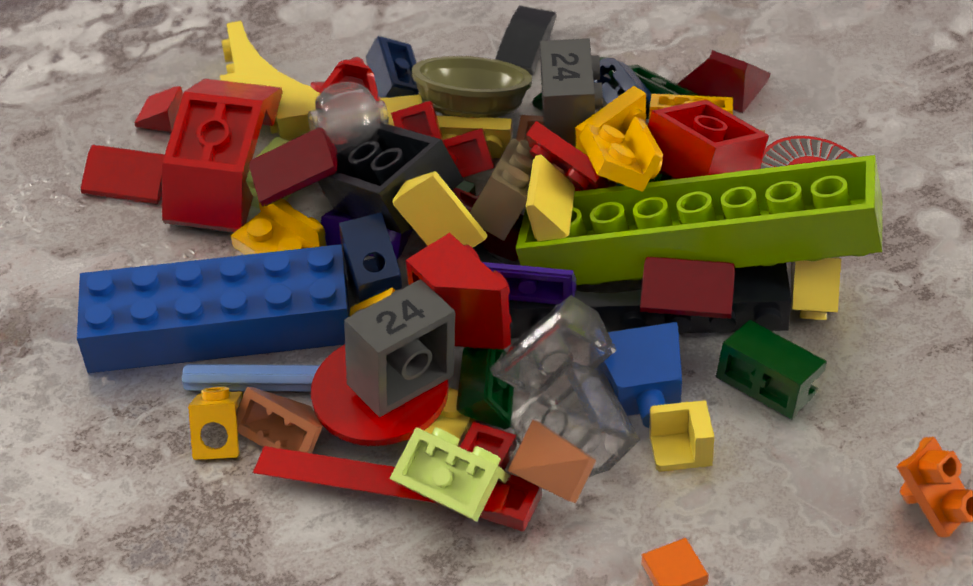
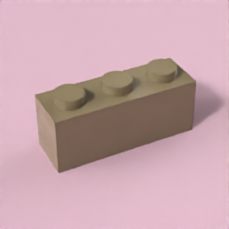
[470,138,535,241]

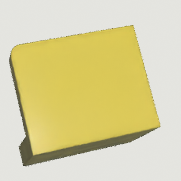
[649,400,714,472]

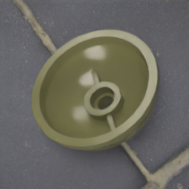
[412,56,532,118]

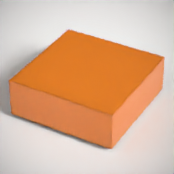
[641,537,708,586]

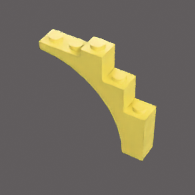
[219,21,423,141]

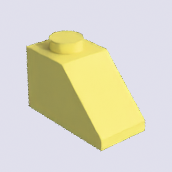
[791,257,841,320]

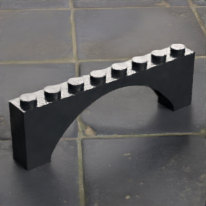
[473,244,792,339]

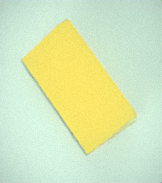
[526,155,575,242]
[392,171,488,248]

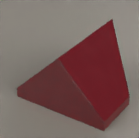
[677,50,771,113]

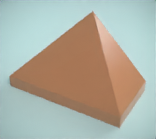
[236,387,323,453]
[508,420,597,503]

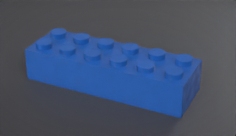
[77,244,350,373]

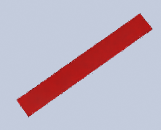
[252,446,511,514]

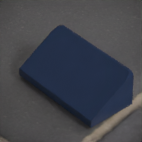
[366,36,419,98]

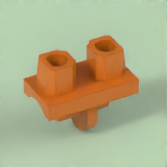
[897,437,973,537]

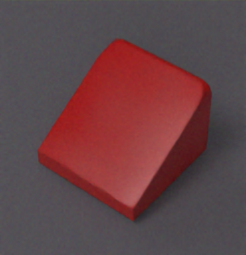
[134,86,183,132]

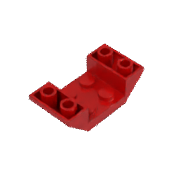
[162,79,283,232]

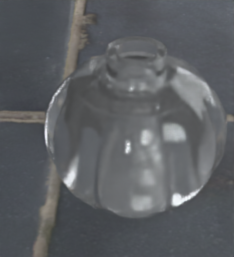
[308,81,389,157]

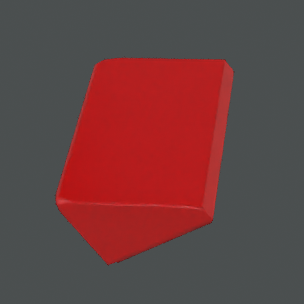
[80,145,164,204]

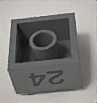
[540,38,603,148]
[344,279,455,417]

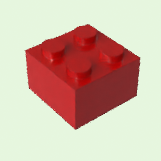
[648,100,769,179]

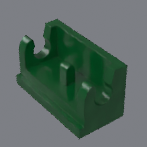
[716,320,827,420]

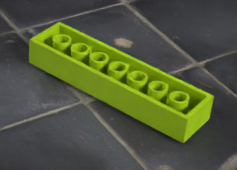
[516,155,883,285]

